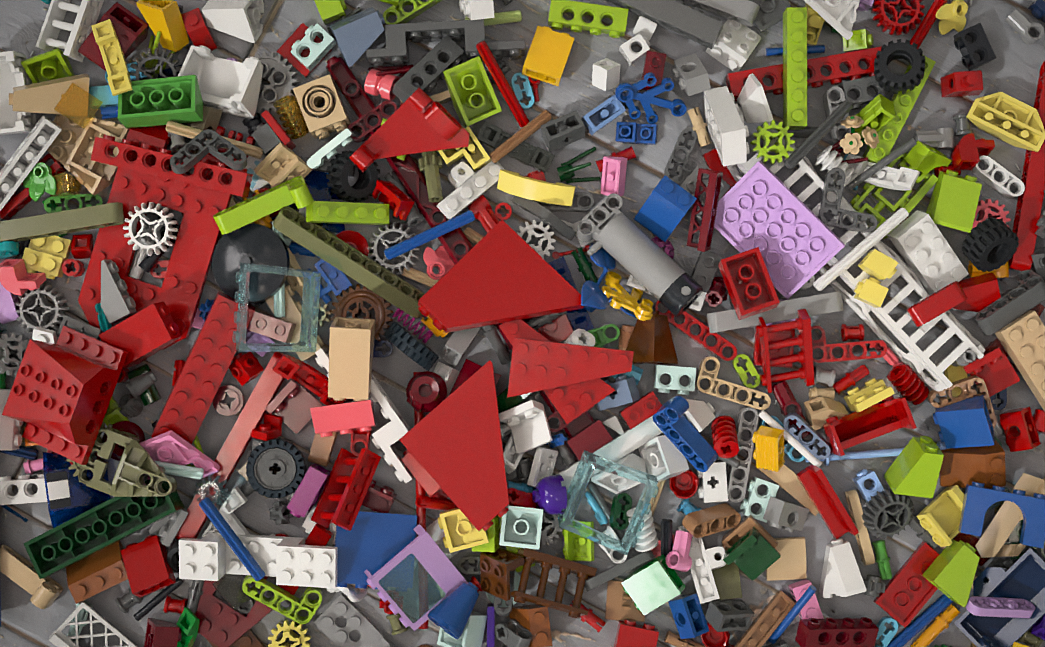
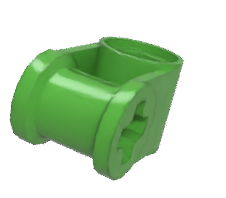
[587,324,620,347]

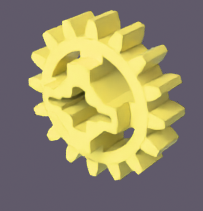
[268,620,311,647]

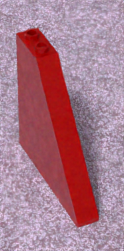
[418,220,585,333]
[399,360,510,532]

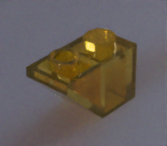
[50,173,82,197]

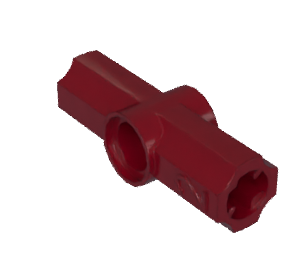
[772,380,811,438]

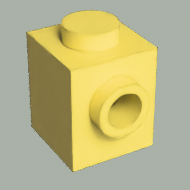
[854,277,889,308]

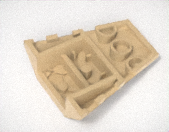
[47,114,130,196]

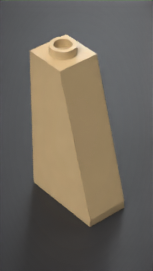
[9,74,90,116]

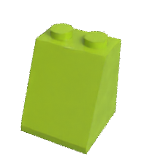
[926,169,982,233]
[884,436,944,498]
[922,539,980,607]

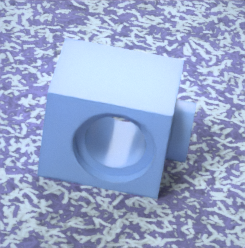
[853,469,884,501]

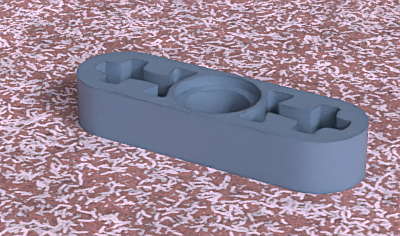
[783,413,831,460]

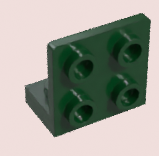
[723,527,781,581]

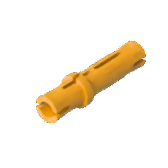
[910,604,961,647]

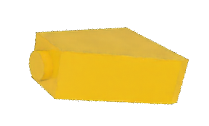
[136,0,190,52]

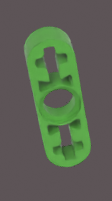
[44,193,103,214]

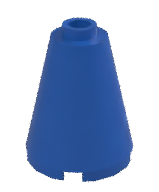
[427,582,479,640]

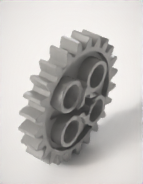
[242,51,299,114]

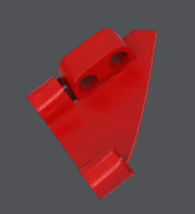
[349,87,470,172]

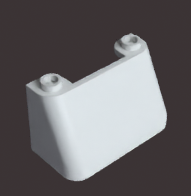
[178,45,263,119]
[0,51,37,135]

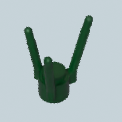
[557,147,601,184]

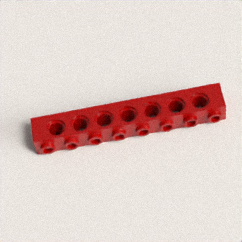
[725,46,882,102]
[91,134,253,198]

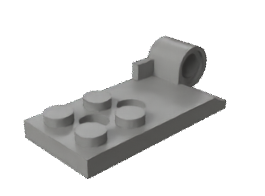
[314,593,396,647]

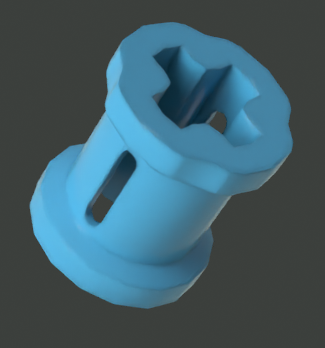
[676,498,702,515]

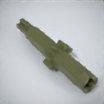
[419,151,443,202]

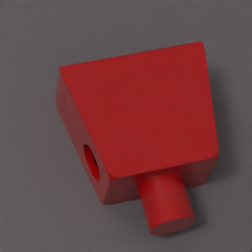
[940,70,983,98]

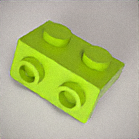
[562,520,594,561]

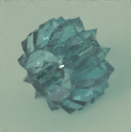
[194,474,229,506]

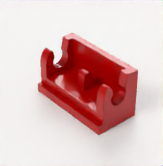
[372,180,415,220]

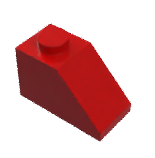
[181,8,218,51]

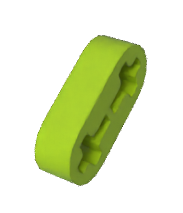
[732,354,760,389]

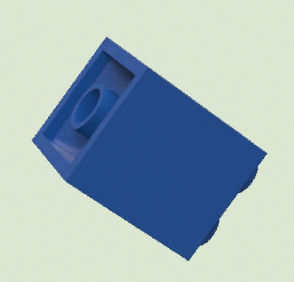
[633,175,697,242]
[933,395,995,449]

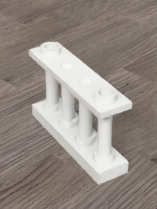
[35,0,104,62]

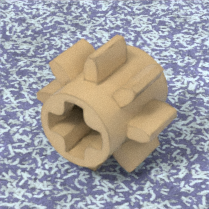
[307,302,332,327]

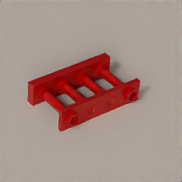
[756,309,815,393]
[311,448,381,531]

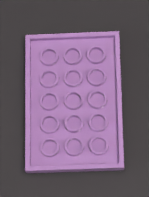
[714,160,845,300]

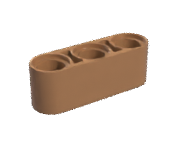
[308,432,338,467]
[682,503,741,538]

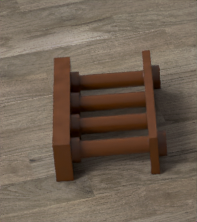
[510,548,597,619]

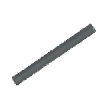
[846,138,917,191]
[586,481,633,552]

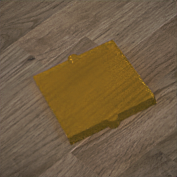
[54,82,103,129]

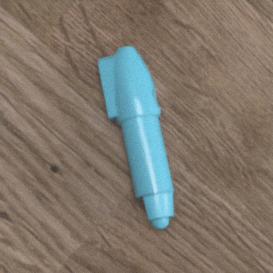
[585,492,608,526]

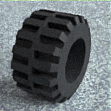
[874,39,925,94]
[326,150,381,202]
[962,218,1019,272]

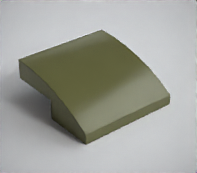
[711,558,742,601]

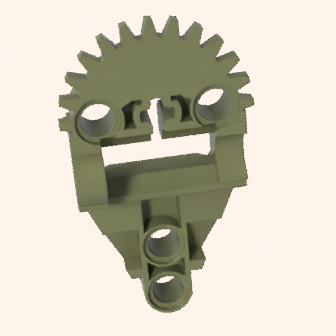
[66,422,177,497]

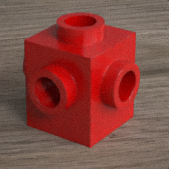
[229,351,264,386]

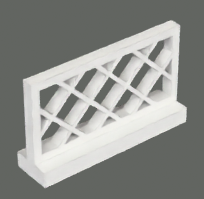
[49,601,138,647]

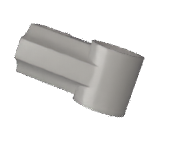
[1005,7,1044,45]
[913,128,954,150]

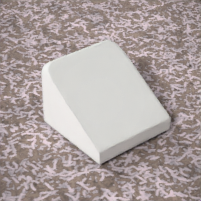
[633,16,657,41]
[601,415,624,435]

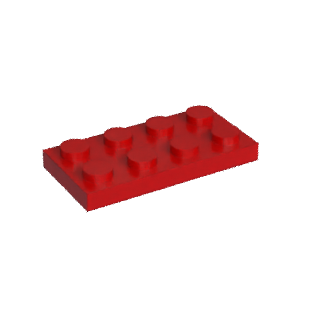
[873,542,939,628]

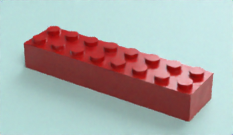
[151,291,255,445]

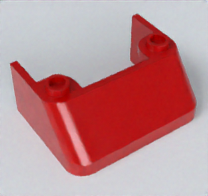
[823,395,917,456]

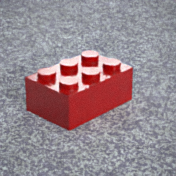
[718,247,780,320]

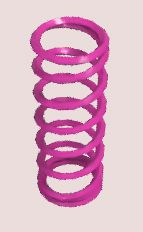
[392,308,433,344]

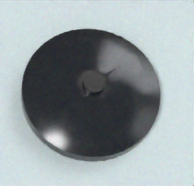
[212,223,290,303]

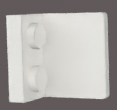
[499,400,552,454]

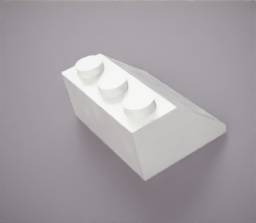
[0,389,23,451]

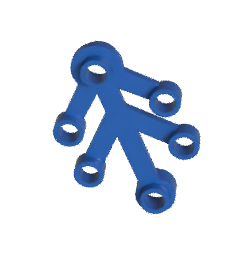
[615,73,687,124]

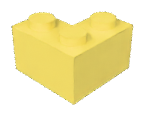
[437,126,491,172]

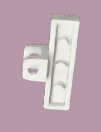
[437,161,505,220]
[678,526,726,604]

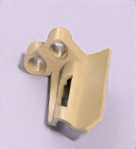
[975,473,1045,558]

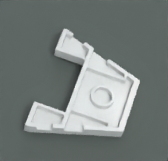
[202,486,275,537]

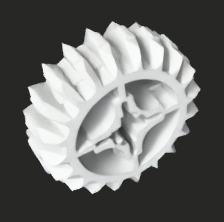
[123,202,178,256]

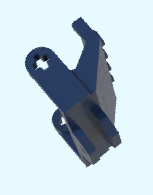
[954,548,1045,647]

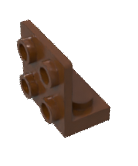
[480,548,524,601]

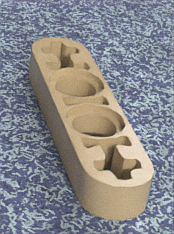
[845,489,875,566]

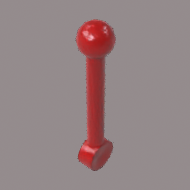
[552,245,590,259]

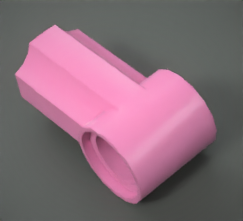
[666,530,693,572]

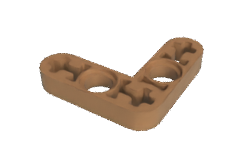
[927,375,997,428]

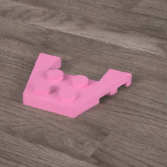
[139,430,220,480]

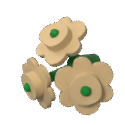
[840,115,879,155]

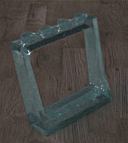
[232,263,321,352]
[557,450,658,555]

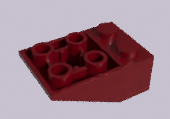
[78,2,149,72]

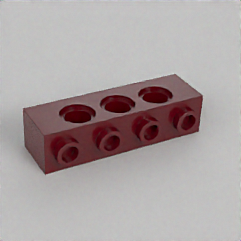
[795,617,879,647]

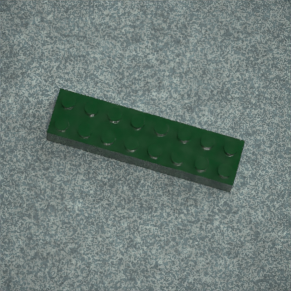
[23,474,185,579]

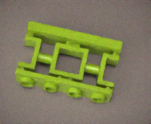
[849,153,939,239]

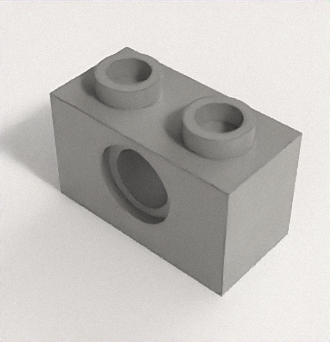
[672,53,711,96]
[763,496,809,533]

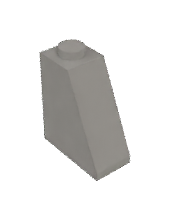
[439,327,482,369]

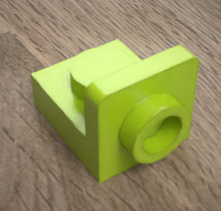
[843,29,874,53]

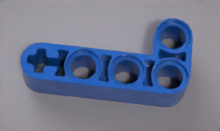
[653,396,718,472]

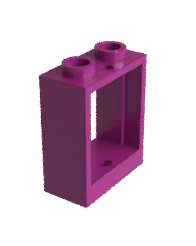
[287,464,331,518]

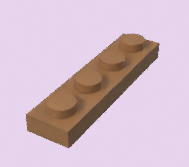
[734,590,796,647]

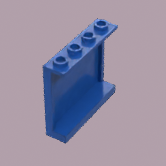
[335,511,417,591]

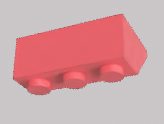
[310,400,376,438]

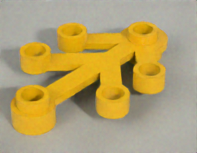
[601,271,654,321]

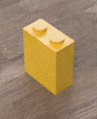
[522,26,575,87]

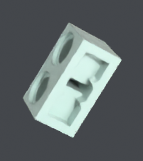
[290,23,336,71]
[654,365,696,395]
[740,476,779,523]

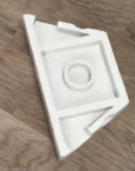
[804,0,860,40]

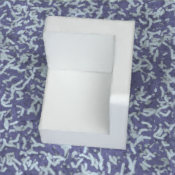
[592,58,621,91]

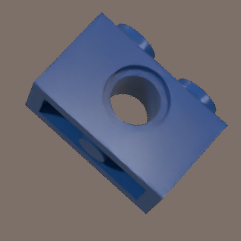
[668,593,709,639]

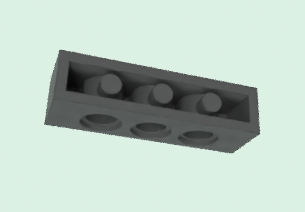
[392,35,464,103]

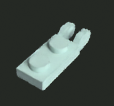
[307,128,355,169]

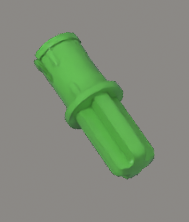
[872,540,892,580]

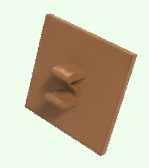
[605,580,645,622]

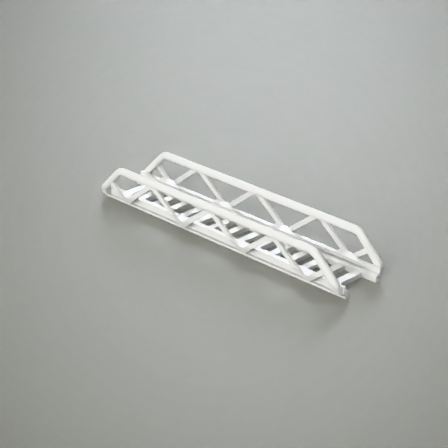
[727,122,986,392]

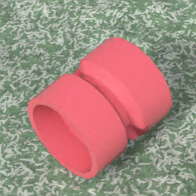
[364,69,400,101]

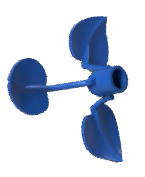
[581,243,639,318]

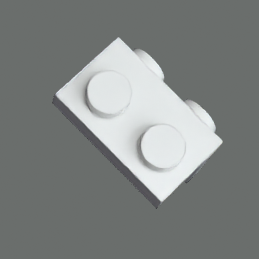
[705,19,761,72]

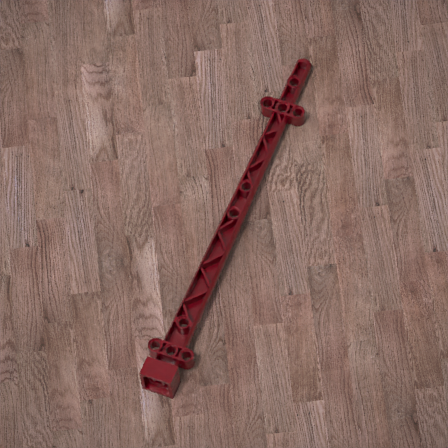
[326,56,613,461]

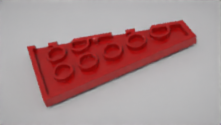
[499,320,615,424]
[507,338,634,398]

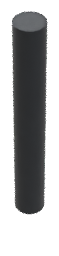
[133,577,183,621]

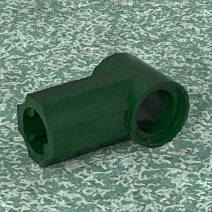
[128,364,161,406]

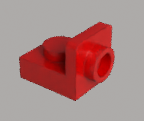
[251,413,282,441]

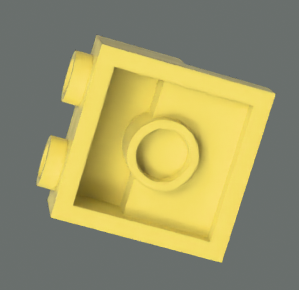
[22,236,72,280]
[844,378,895,412]
[437,508,489,553]

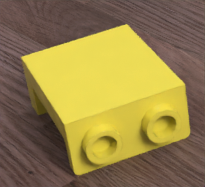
[916,485,965,547]

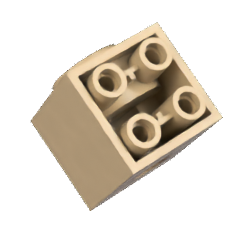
[293,74,351,140]

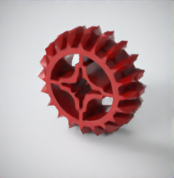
[871,0,925,36]

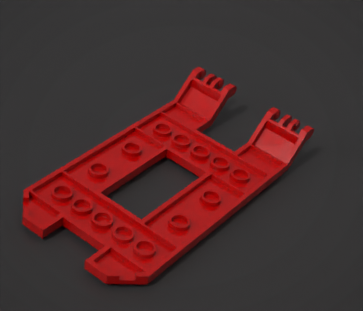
[78,125,255,350]

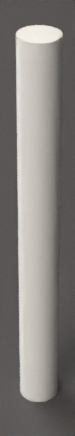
[758,410,822,467]

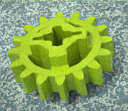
[750,120,795,165]

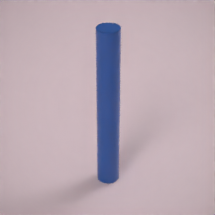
[766,45,825,56]

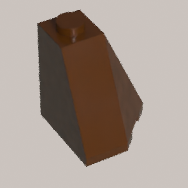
[626,311,678,365]

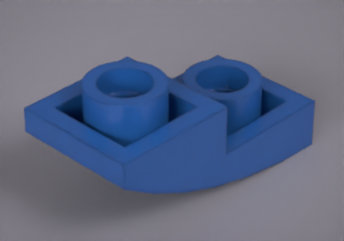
[616,122,658,145]

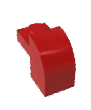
[951,133,995,170]

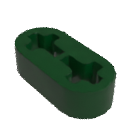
[609,493,632,530]

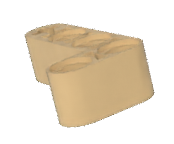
[695,356,771,410]
[0,545,63,609]

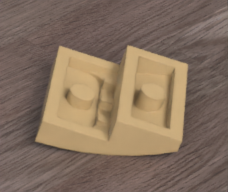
[254,142,312,188]
[766,537,806,581]

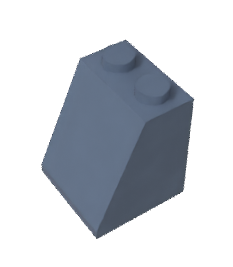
[329,7,385,67]

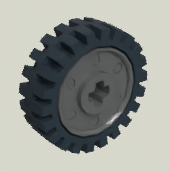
[383,321,439,371]
[246,439,306,498]

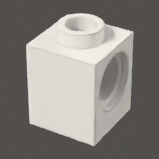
[619,33,651,66]

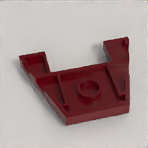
[196,576,273,647]

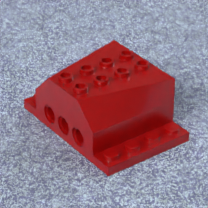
[2,326,128,465]

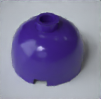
[532,475,567,515]

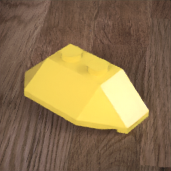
[966,92,1045,152]

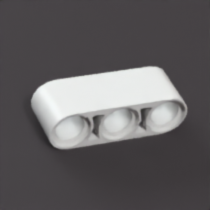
[971,156,1025,199]

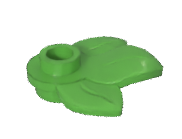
[23,162,57,202]

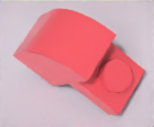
[0,259,47,296]

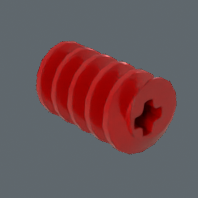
[887,364,929,405]
[711,415,739,458]

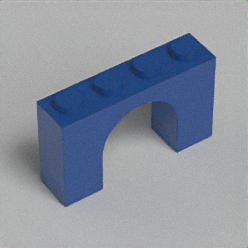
[958,481,1045,548]

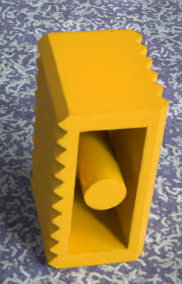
[752,426,785,472]

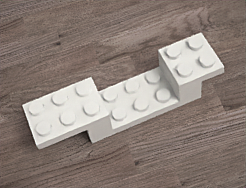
[315,348,414,483]
[179,532,338,588]

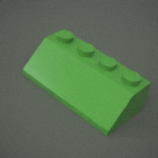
[118,75,203,129]

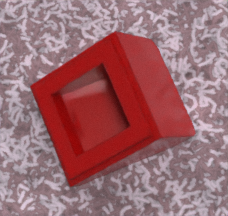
[71,234,94,259]

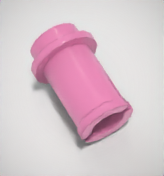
[23,456,51,475]

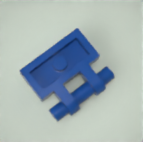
[304,259,353,304]

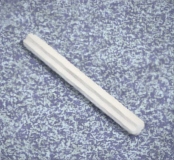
[813,208,909,291]

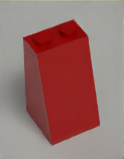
[99,301,182,369]

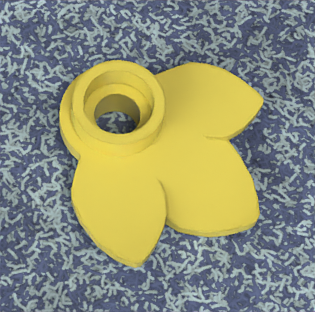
[936,0,968,35]

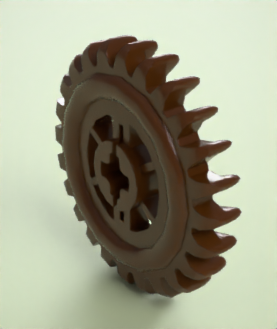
[329,284,394,342]

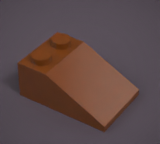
[939,440,1006,488]

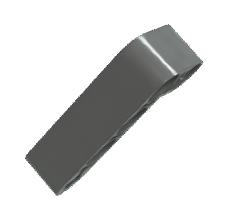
[975,270,1045,335]

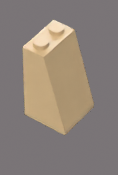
[328,317,375,402]

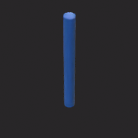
[768,585,817,644]

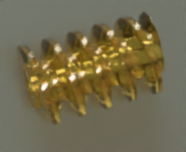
[273,95,309,139]

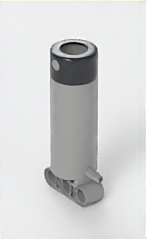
[577,194,703,317]

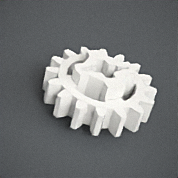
[517,220,556,259]

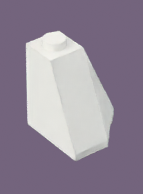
[202,0,264,43]
[819,538,867,598]

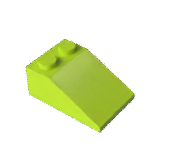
[443,56,502,127]

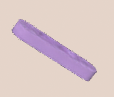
[966,596,1035,618]

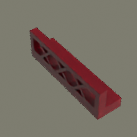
[686,168,723,252]

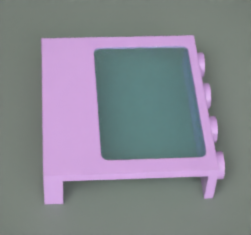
[364,524,468,631]

